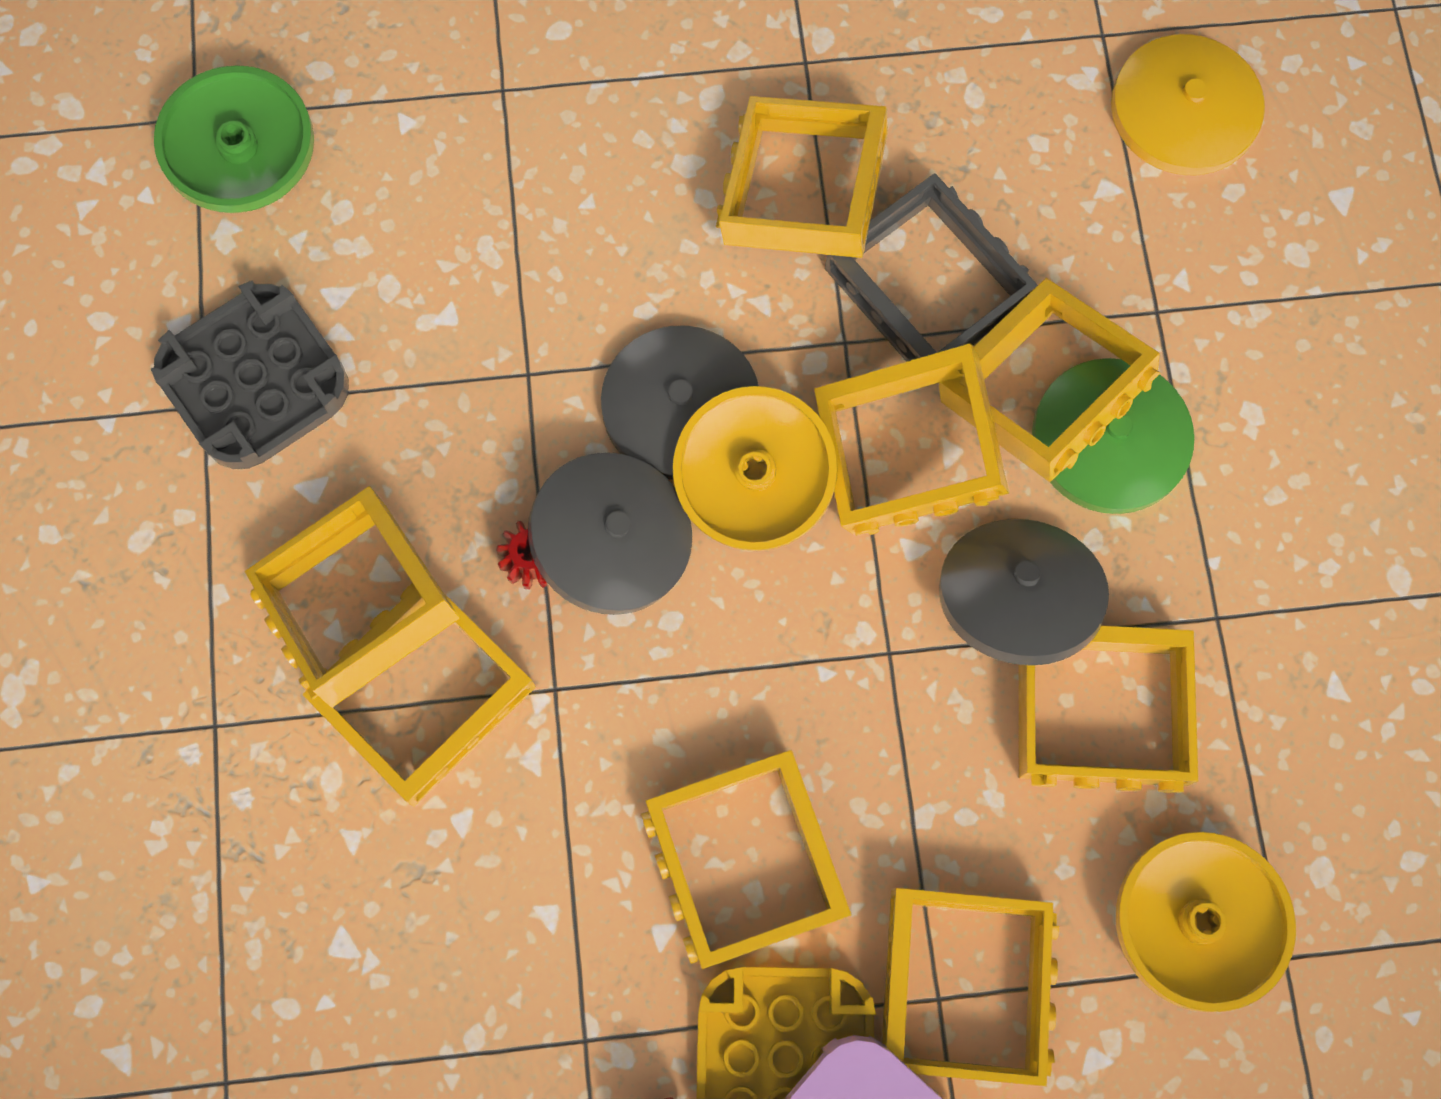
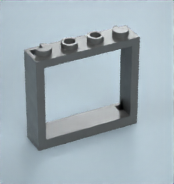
[825,173,1038,362]

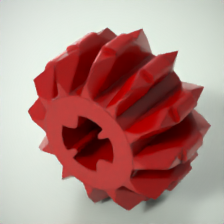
[496,521,547,590]

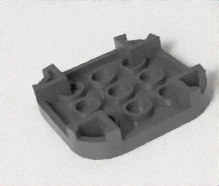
[151,280,349,469]

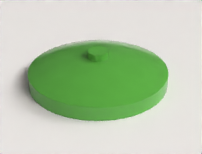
[154,66,314,213]
[1032,358,1194,514]

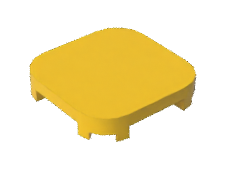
[696,967,876,1099]

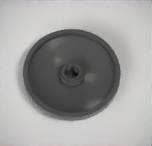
[601,326,759,480]
[528,453,692,615]
[939,519,1109,665]

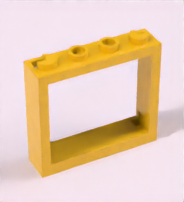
[716,96,888,258]
[939,278,1160,482]
[814,343,1009,536]
[244,486,460,708]
[302,583,536,807]
[1018,626,1199,793]
[641,749,852,970]
[881,888,1060,1087]

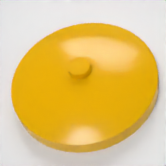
[1111,34,1265,176]
[673,386,837,551]
[1116,832,1296,1012]

